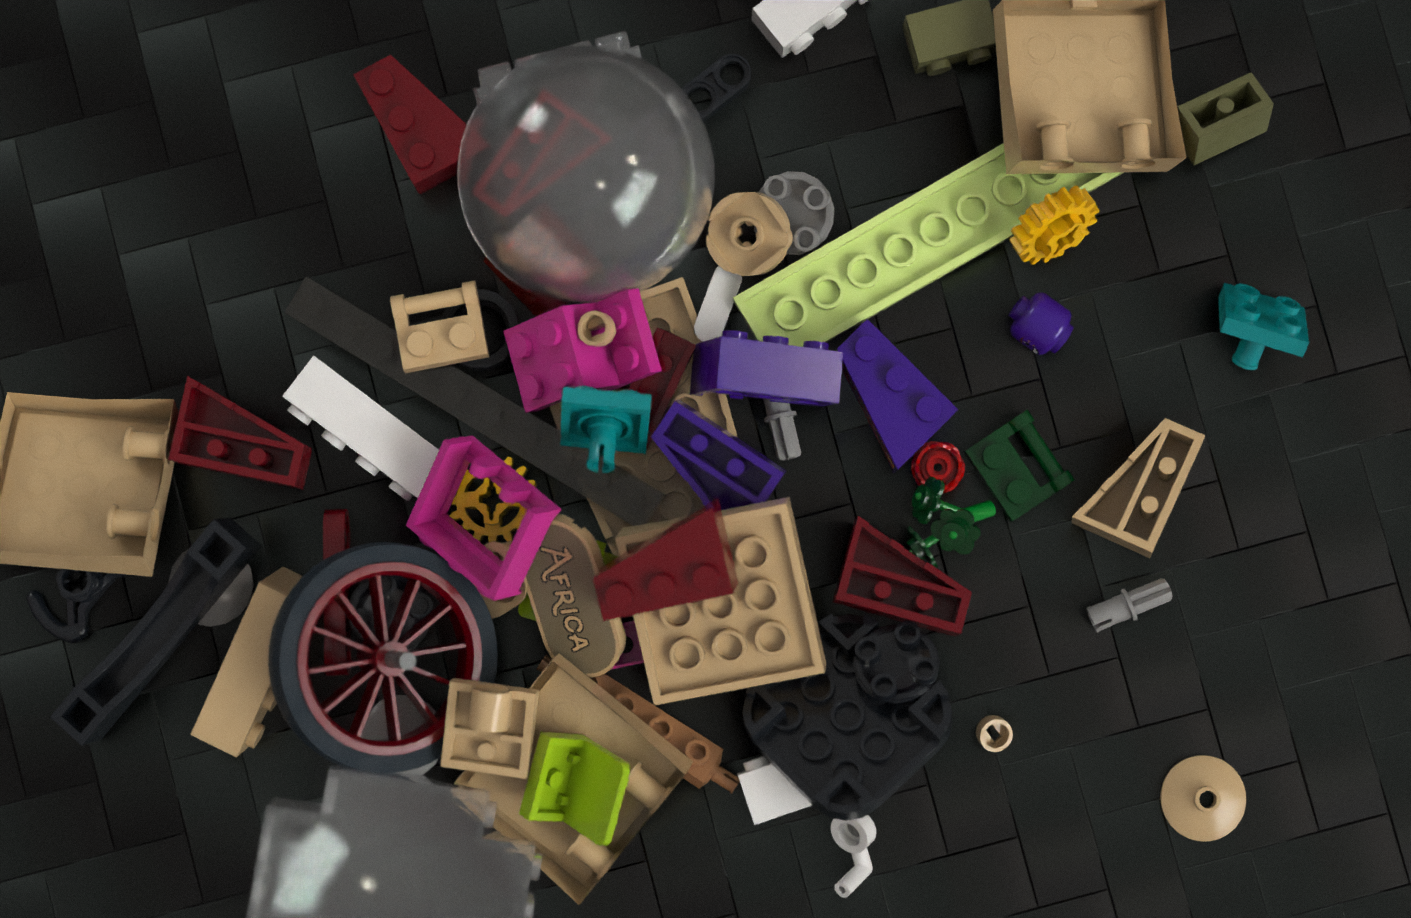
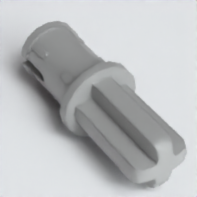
[763,399,801,461]
[1086,578,1173,633]

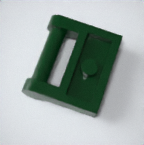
[963,409,1075,522]

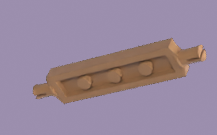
[536,654,740,794]

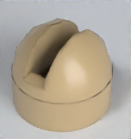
[578,311,616,347]
[975,715,1013,752]

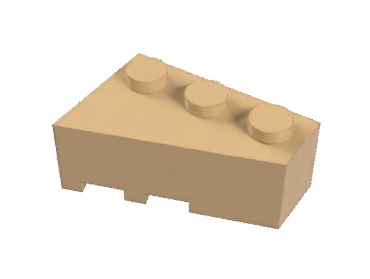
[1072,418,1206,558]

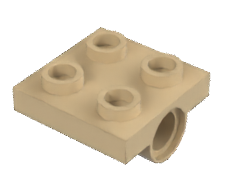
[441,678,539,779]

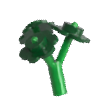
[906,476,996,568]

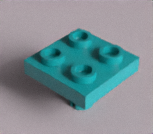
[1218,283,1309,370]
[560,386,652,473]

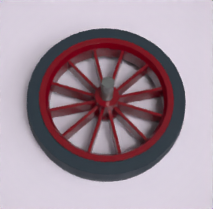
[268,542,498,773]

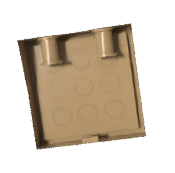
[993,0,1186,174]
[0,392,179,577]
[615,497,826,705]
[449,653,693,905]

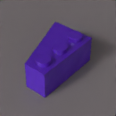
[651,400,787,511]

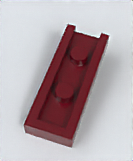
[628,327,697,450]

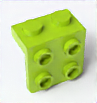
[519,732,630,846]

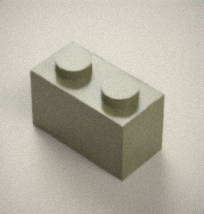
[902,0,996,76]
[1177,72,1274,165]

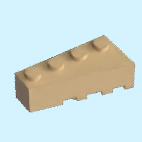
[190,567,303,758]

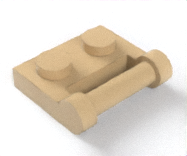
[390,280,489,373]

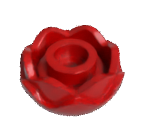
[911,441,965,493]

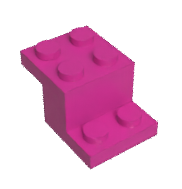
[503,288,662,413]

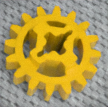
[1009,185,1099,265]
[449,456,537,542]

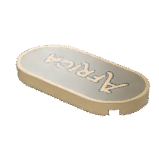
[526,514,626,677]

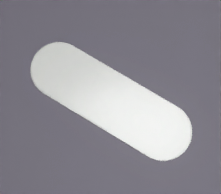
[694,266,742,342]

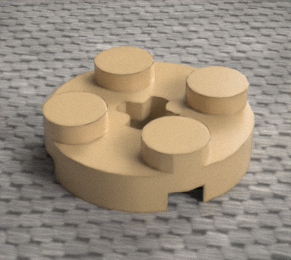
[706,192,793,276]

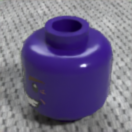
[1008,292,1074,355]

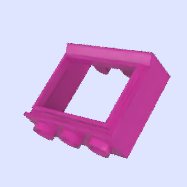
[406,435,561,601]

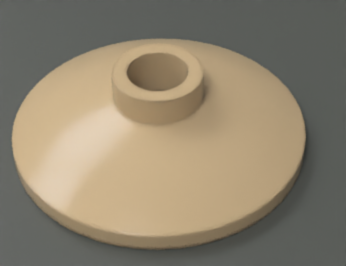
[1160,755,1246,842]

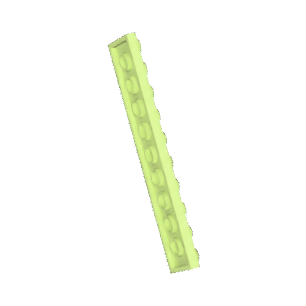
[733,143,1124,347]

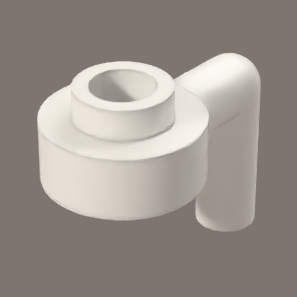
[831,815,876,898]

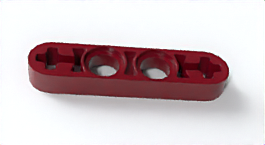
[323,509,351,676]

